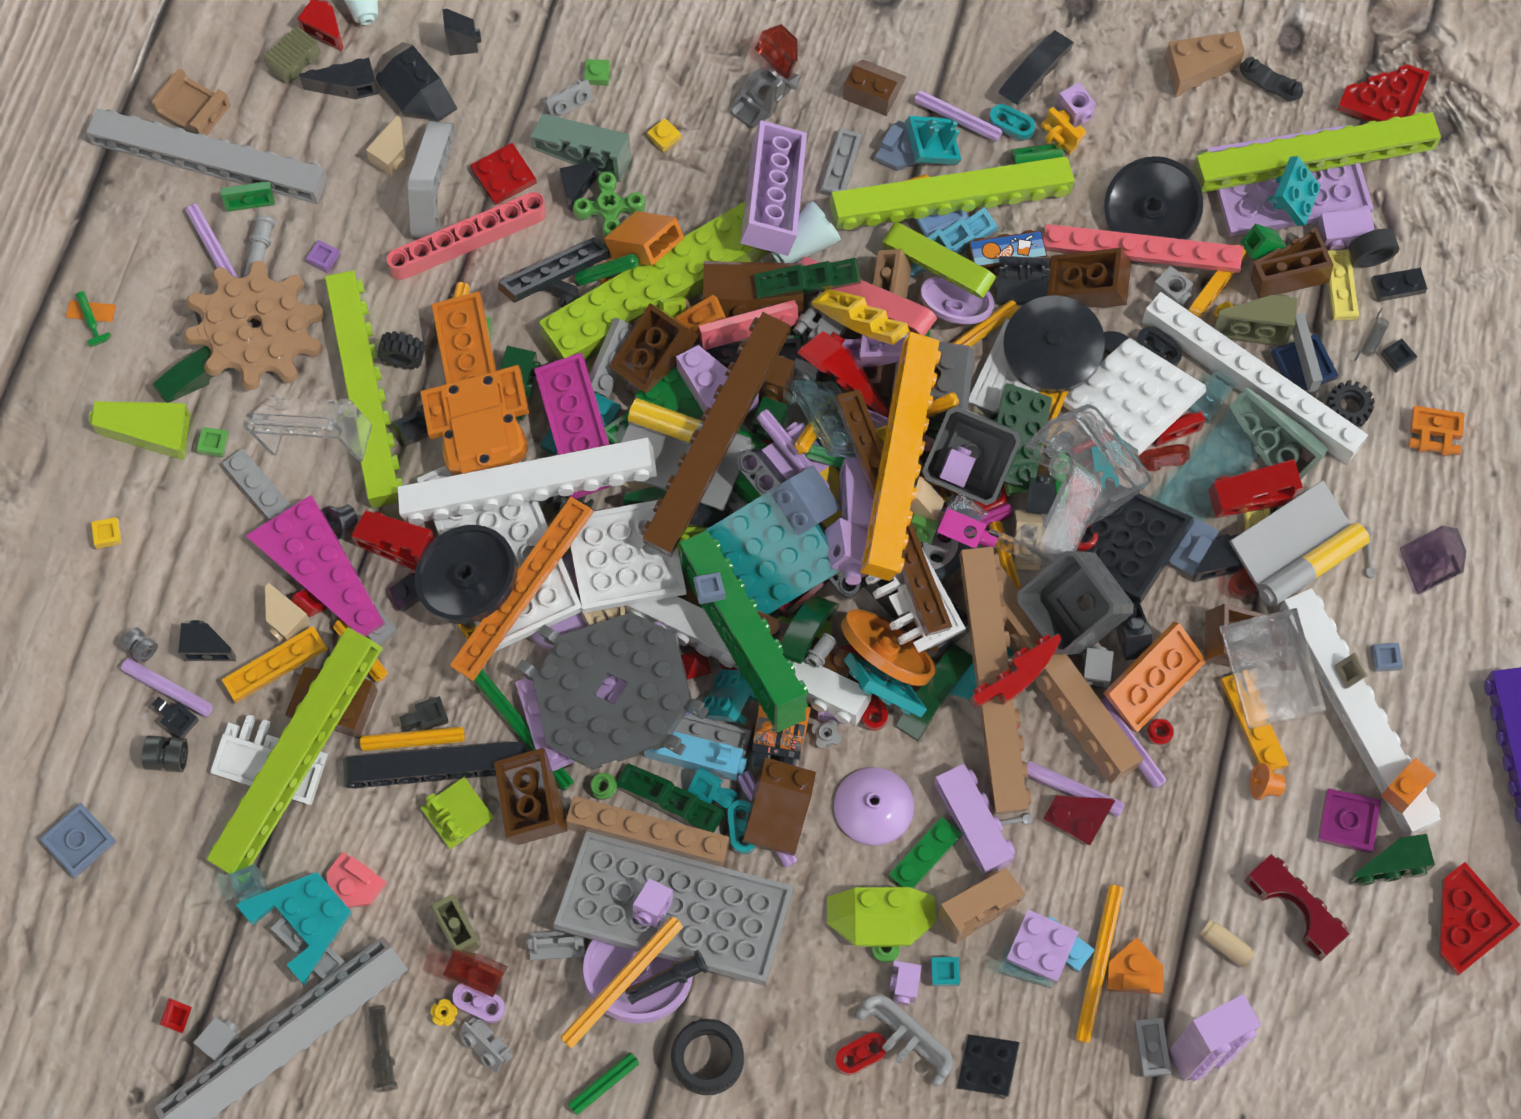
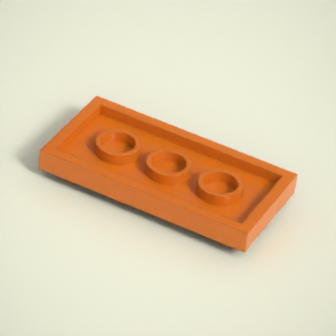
[1104,622,1207,732]

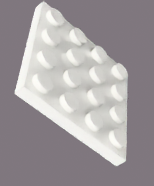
[1062,338,1206,455]
[570,500,686,613]

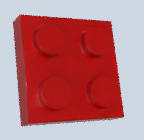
[470,143,537,205]

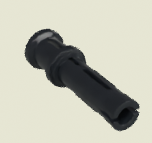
[625,949,709,1005]

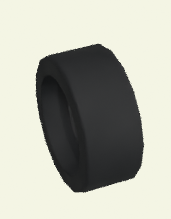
[1348,228,1400,268]

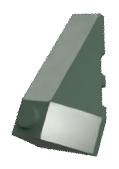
[1229,387,1329,479]

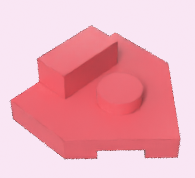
[326,852,387,908]

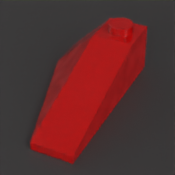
[798,331,890,418]

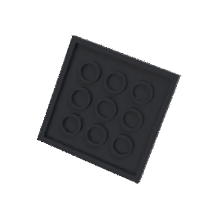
[1051,480,1194,603]

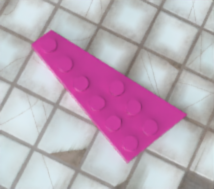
[246,495,385,637]

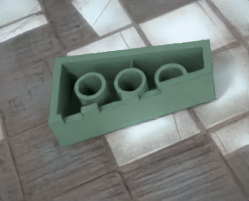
[530,113,632,182]

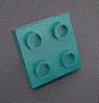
[905,115,962,165]
[1268,156,1321,226]
[703,670,757,724]

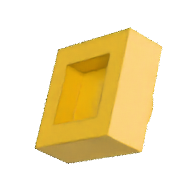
[647,118,681,152]
[91,517,122,549]

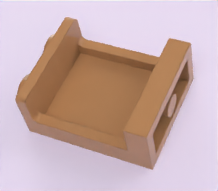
[151,68,231,136]

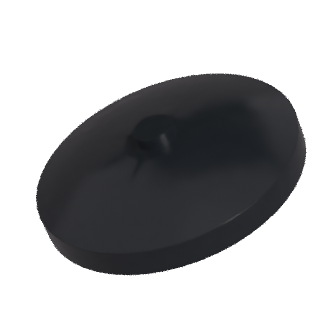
[1104,156,1203,240]
[1003,295,1105,393]
[414,525,518,624]

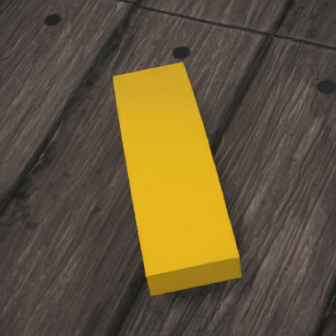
[812,289,910,345]

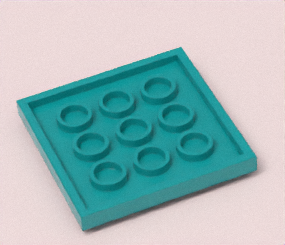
[703,480,840,615]

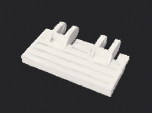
[968,319,1039,415]
[865,549,966,653]
[210,715,328,805]

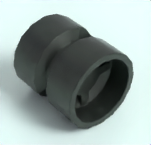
[142,735,188,773]

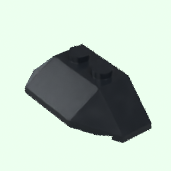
[376,42,457,122]

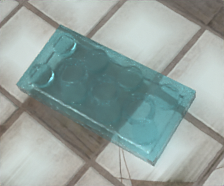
[789,380,856,457]

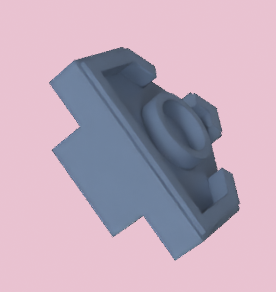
[875,120,927,171]
[1170,518,1219,576]

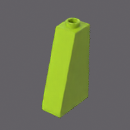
[89,401,191,460]

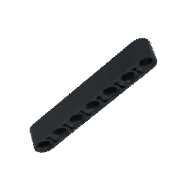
[738,448,866,596]
[343,742,527,789]

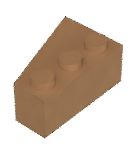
[1165,31,1245,97]
[938,868,1025,944]

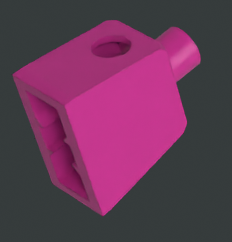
[937,508,999,549]

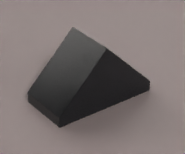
[559,161,599,212]

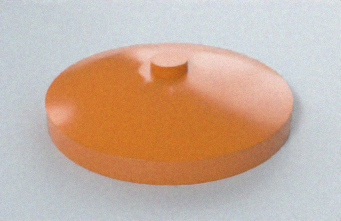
[841,609,935,686]

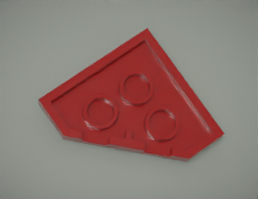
[1337,64,1430,122]
[1439,862,1521,976]

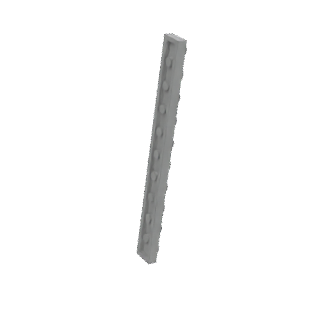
[222,448,398,646]

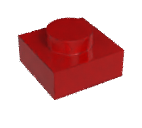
[291,589,327,617]

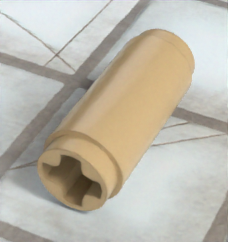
[1200,919,1255,968]

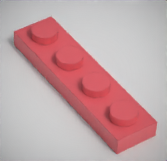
[699,300,798,350]

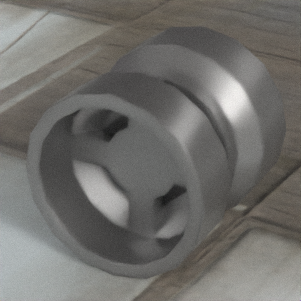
[120,627,158,663]

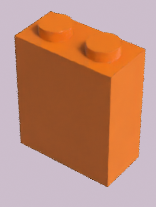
[604,211,684,266]

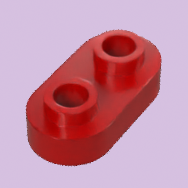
[858,682,888,731]
[835,1033,887,1075]

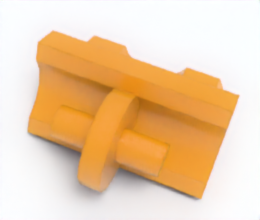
[1040,107,1086,155]

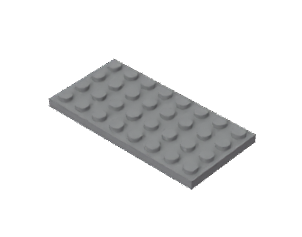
[554,831,794,986]

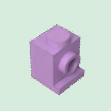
[890,961,922,1006]

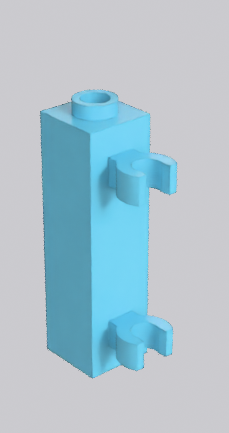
[644,731,747,782]

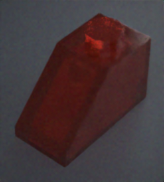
[755,24,798,79]
[443,949,508,997]

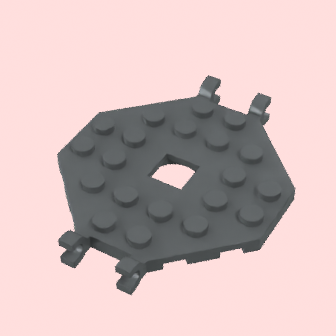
[516,612,709,770]

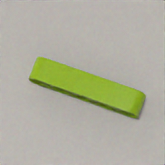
[882,222,996,299]

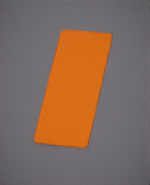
[66,300,116,322]

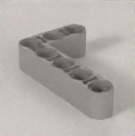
[408,121,455,238]

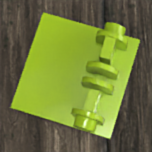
[420,777,495,850]

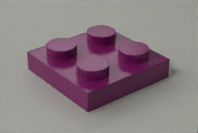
[1317,788,1381,854]

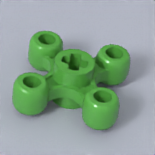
[573,172,646,237]

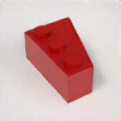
[1208,459,1303,518]
[351,510,434,571]

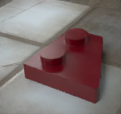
[1043,795,1116,845]

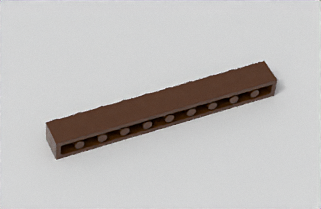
[641,312,790,557]

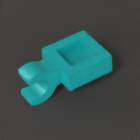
[688,767,738,809]

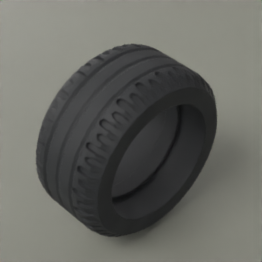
[671,1019,744,1096]

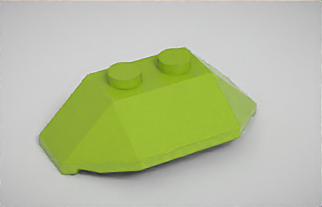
[827,887,936,947]

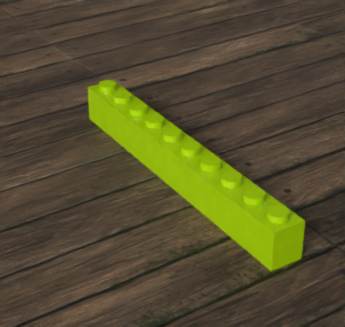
[1193,112,1441,193]
[829,156,1075,230]
[325,270,404,509]
[206,627,383,880]

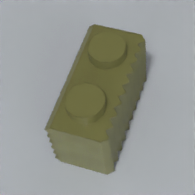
[264,26,321,83]
[430,894,481,960]

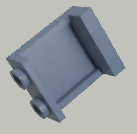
[770,465,842,536]

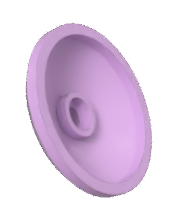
[920,276,994,325]
[834,767,914,846]

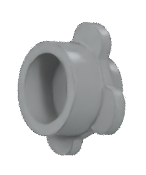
[812,720,841,749]

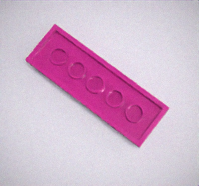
[534,352,612,499]

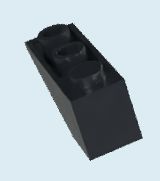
[299,58,379,100]
[1116,598,1152,661]

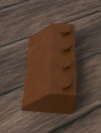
[703,261,804,318]

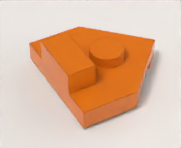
[1107,937,1164,995]

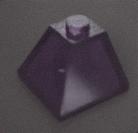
[1399,525,1467,595]

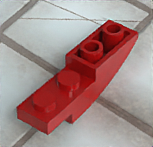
[970,634,1061,709]

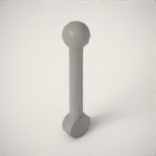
[1365,527,1376,579]
[1000,813,1033,825]

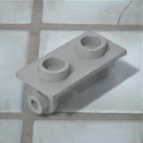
[542,79,594,117]
[528,931,585,961]
[458,1017,513,1074]

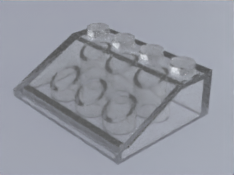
[1219,608,1326,729]

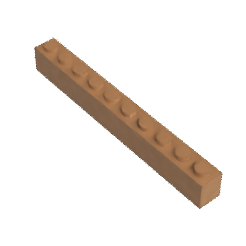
[959,547,1031,815]
[958,565,1144,784]

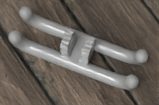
[856,994,953,1087]

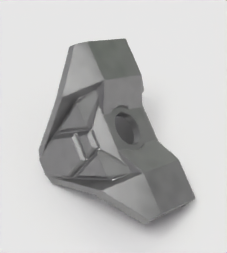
[730,60,801,128]

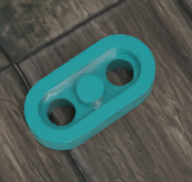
[989,104,1035,141]
[728,800,756,855]

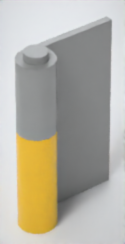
[621,398,754,511]
[1229,480,1370,606]

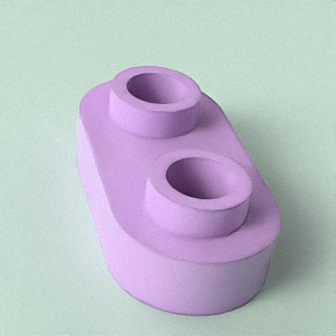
[452,982,506,1023]

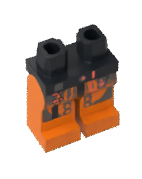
[752,704,811,768]

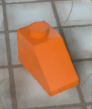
[1381,757,1436,814]

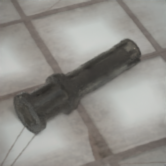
[368,1005,398,1092]

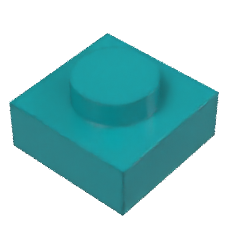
[931,957,960,987]

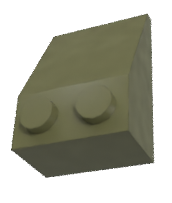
[1213,294,1297,347]

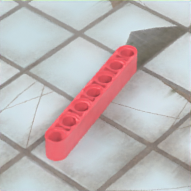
[387,192,546,280]
[799,257,937,336]

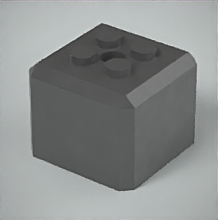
[891,342,975,421]
[922,405,1021,505]
[1017,551,1134,655]

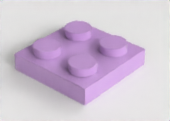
[1006,910,1078,984]

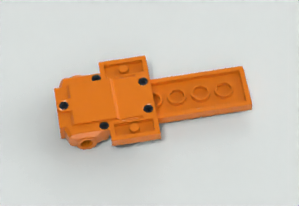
[420,291,529,476]

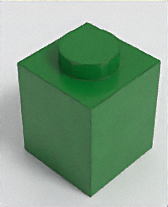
[1241,223,1286,260]

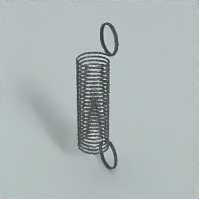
[1355,307,1389,361]

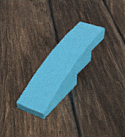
[910,207,999,276]

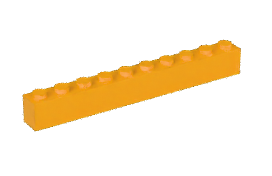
[860,332,941,581]

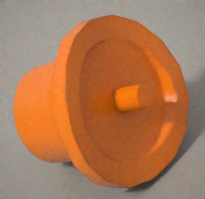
[1250,763,1286,800]

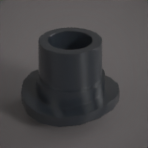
[322,504,358,540]

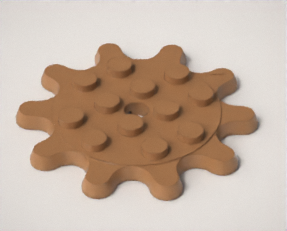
[183,260,325,390]

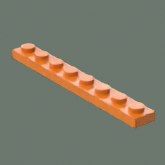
[449,497,594,682]

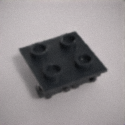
[996,256,1050,305]
[957,1034,1020,1099]

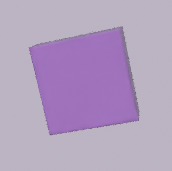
[305,240,340,273]

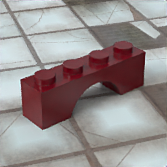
[1244,854,1349,961]

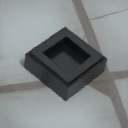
[1381,338,1417,373]

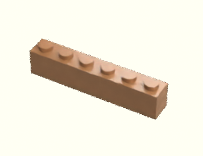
[862,249,912,397]
[566,796,730,867]

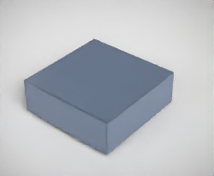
[694,572,726,604]
[1371,643,1403,672]

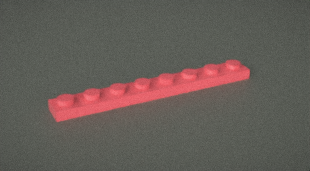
[1044,224,1244,273]

